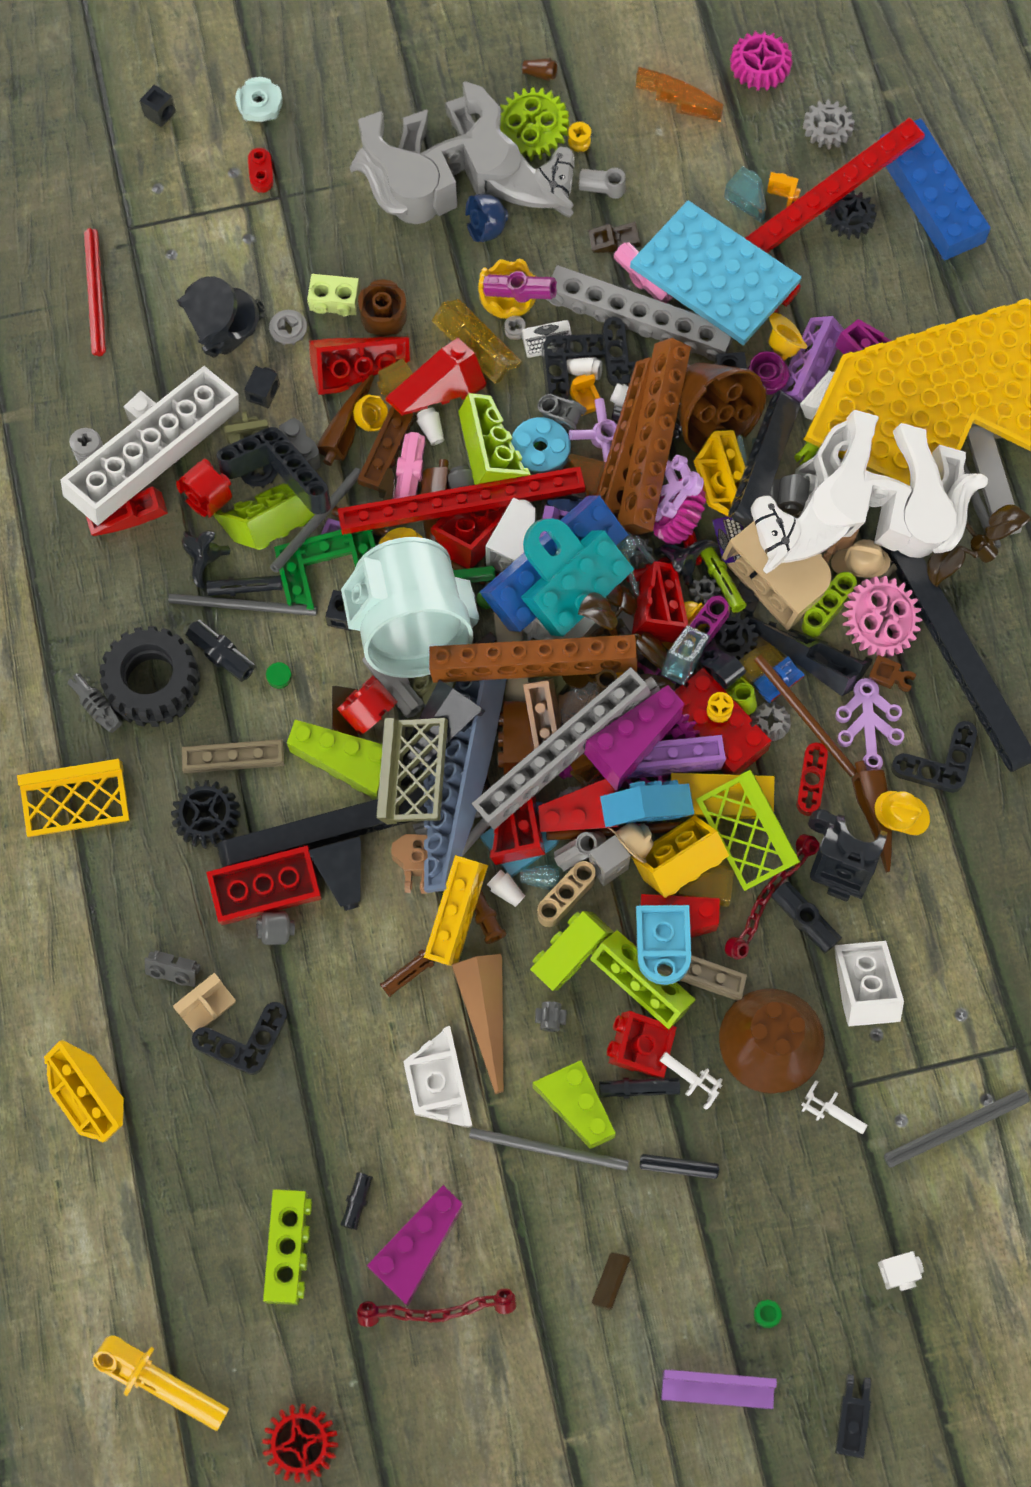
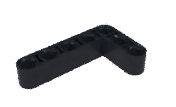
[216,427,331,514]

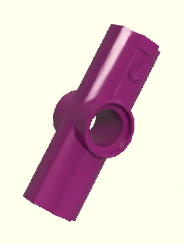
[483,271,557,303]

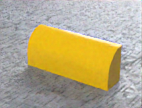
[670,773,774,819]

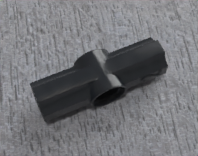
[185,619,256,682]
[771,881,842,954]

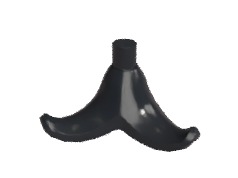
[182,531,230,589]
[654,539,719,585]

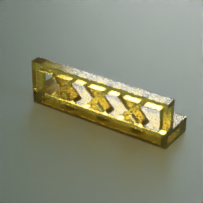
[432,299,522,384]

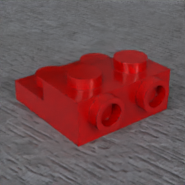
[606,1011,677,1078]

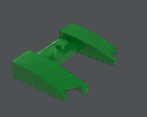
[274,530,376,610]

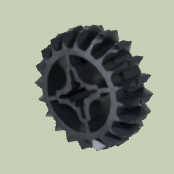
[171,780,241,849]

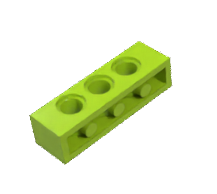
[590,930,696,1030]
[263,1190,312,1305]

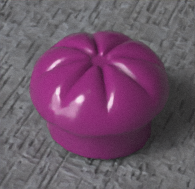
[748,351,789,395]

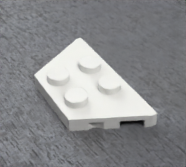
[403,1026,472,1128]

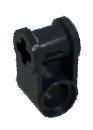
[698,647,746,689]

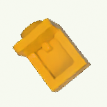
[767,172,801,207]
[570,374,600,416]

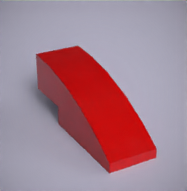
[86,486,168,536]

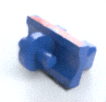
[753,656,805,704]

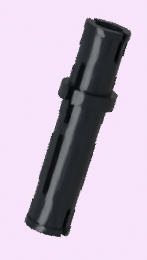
[207,575,283,596]
[599,1077,680,1099]

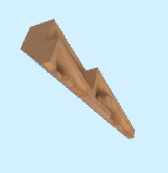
[452,954,504,1094]

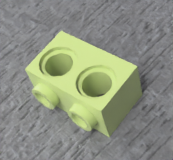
[308,274,360,316]

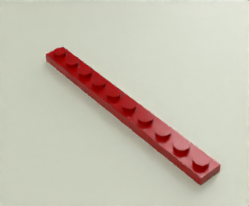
[745,117,924,253]
[337,467,585,535]

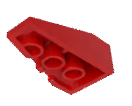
[431,506,508,569]

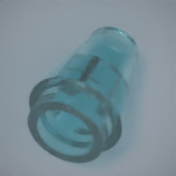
[520,865,559,890]

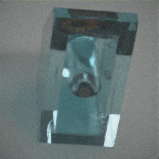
[724,166,766,223]
[661,625,710,685]

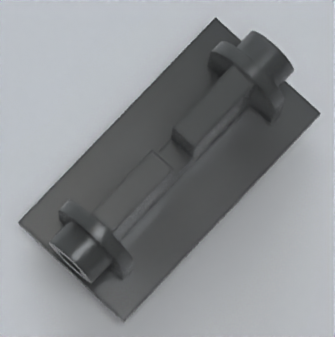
[145,950,201,987]

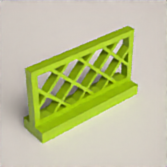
[696,770,800,891]

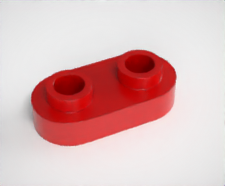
[248,148,274,193]

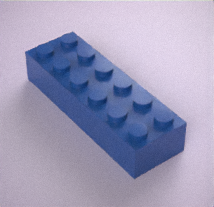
[880,118,991,261]
[479,495,628,632]

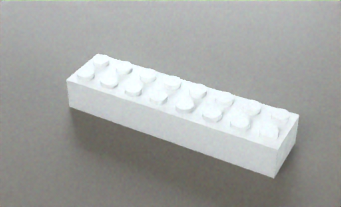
[61,366,239,526]

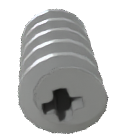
[69,428,103,465]

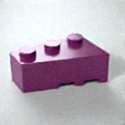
[835,319,892,354]

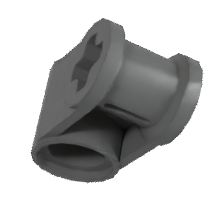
[538,394,587,431]

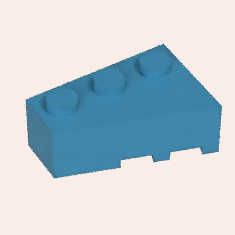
[600,780,694,827]

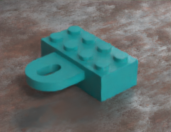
[521,519,634,637]

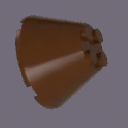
[677,362,766,454]
[719,988,825,1094]

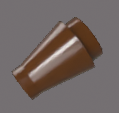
[522,58,557,81]

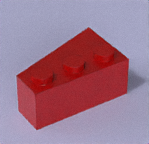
[631,561,689,643]
[538,778,619,832]
[490,795,546,865]
[640,894,720,938]

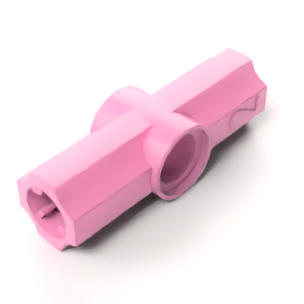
[614,243,672,303]
[394,432,425,499]

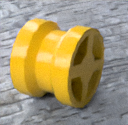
[568,122,591,152]
[706,692,734,723]

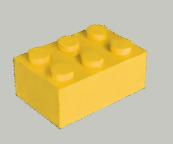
[631,815,729,898]

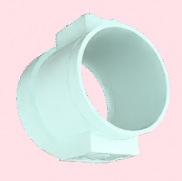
[341,537,479,678]

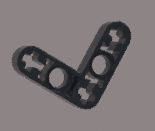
[602,317,637,387]
[541,334,610,399]
[891,721,977,793]
[192,1002,287,1075]

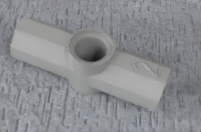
[362,657,425,719]

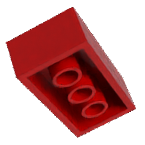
[206,845,322,926]

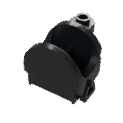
[177,276,266,358]
[808,809,888,902]

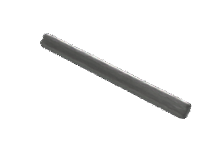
[884,1089,1030,1168]

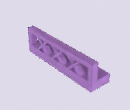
[782,316,844,407]
[627,735,726,779]
[661,1370,777,1409]

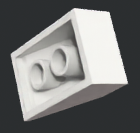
[834,941,904,1026]

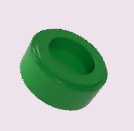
[266,662,292,689]
[753,1300,782,1328]

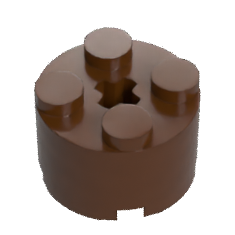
[358,279,407,336]

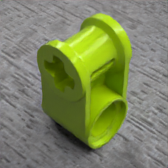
[724,677,757,715]

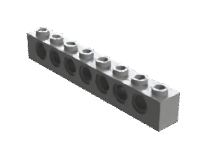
[546,265,733,361]
[472,667,651,830]

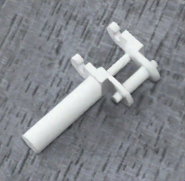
[659,1052,723,1110]
[801,1080,867,1134]

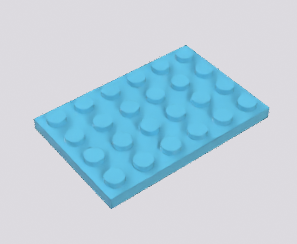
[630,200,802,346]

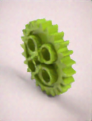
[500,87,570,161]

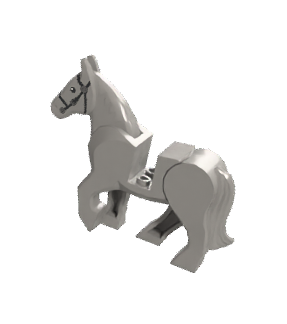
[350,82,575,224]

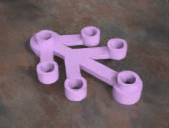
[655,455,704,522]
[835,678,904,771]

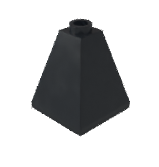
[309,837,361,911]

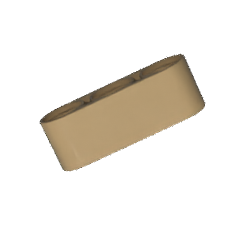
[537,861,596,927]

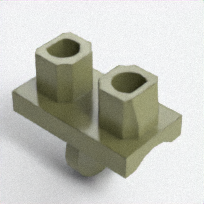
[224,411,269,444]

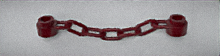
[725,834,820,960]
[357,1289,516,1327]

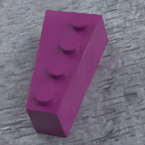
[584,685,684,791]
[367,1185,464,1307]

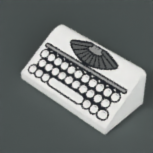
[522,320,574,358]

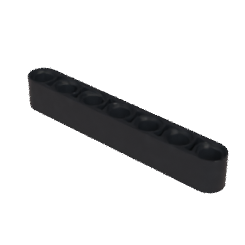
[728,390,800,528]

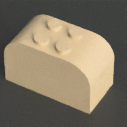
[721,521,831,631]

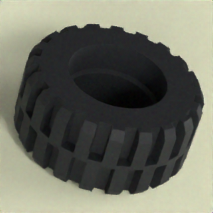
[99,626,200,727]

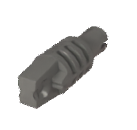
[68,673,122,733]

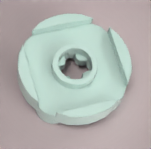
[236,77,282,122]

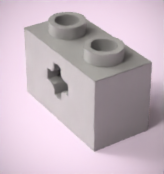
[589,835,631,887]

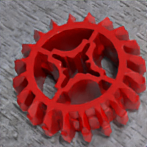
[262,1404,338,1483]

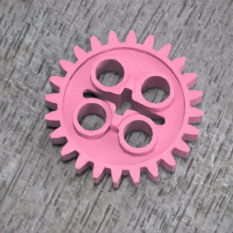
[842,576,922,657]

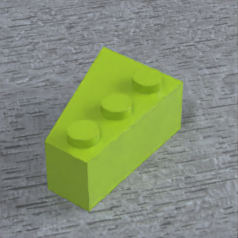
[530,911,614,991]
[533,1060,616,1149]

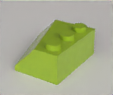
[214,483,315,550]

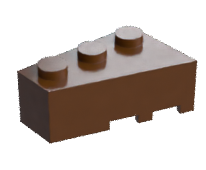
[498,701,534,775]

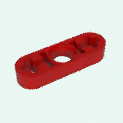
[796,742,828,816]

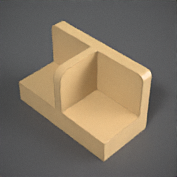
[173,973,236,1033]

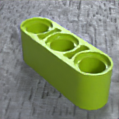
[801,572,857,637]

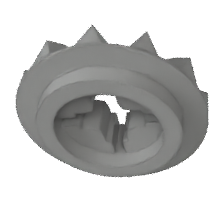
[269,310,307,346]
[751,702,791,741]

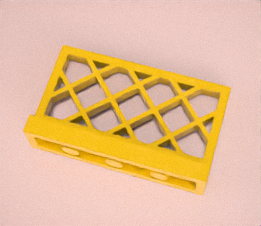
[17,759,130,837]
[424,855,488,966]

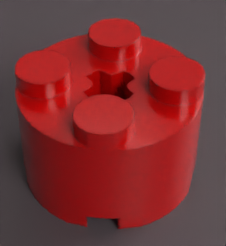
[176,459,233,518]
[337,675,398,735]

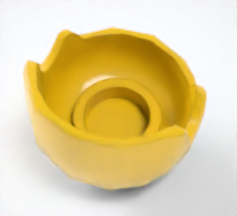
[353,394,388,432]

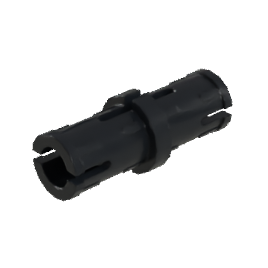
[340,1172,373,1230]

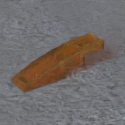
[636,67,723,122]

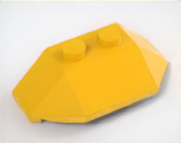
[694,430,745,516]
[44,1040,124,1142]

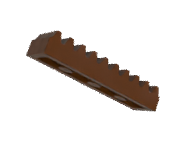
[357,406,417,491]

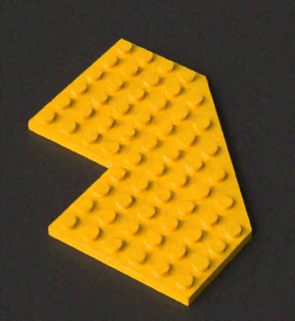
[803,298,1031,486]

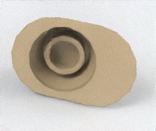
[831,539,890,578]
[609,822,654,863]

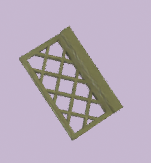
[376,718,448,824]

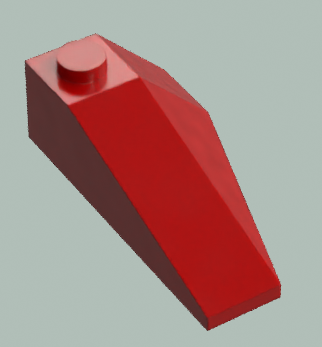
[309,337,410,395]
[385,338,487,415]

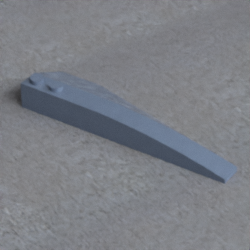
[424,679,506,893]

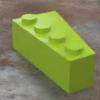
[458,393,531,485]
[287,720,383,800]

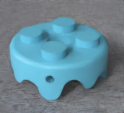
[511,417,571,475]

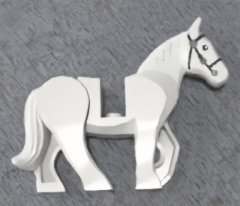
[751,410,988,574]

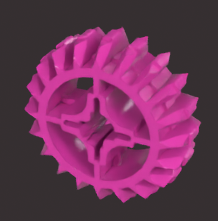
[730,31,792,91]
[653,478,706,544]

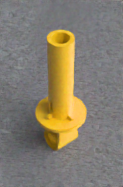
[93,1336,229,1431]

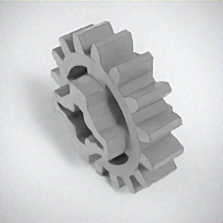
[803,100,854,149]

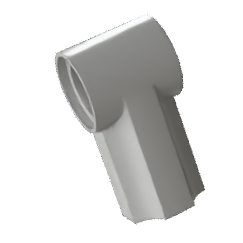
[579,168,626,198]
[554,831,607,871]

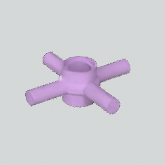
[569,398,617,464]

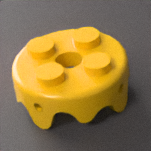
[478,259,536,319]

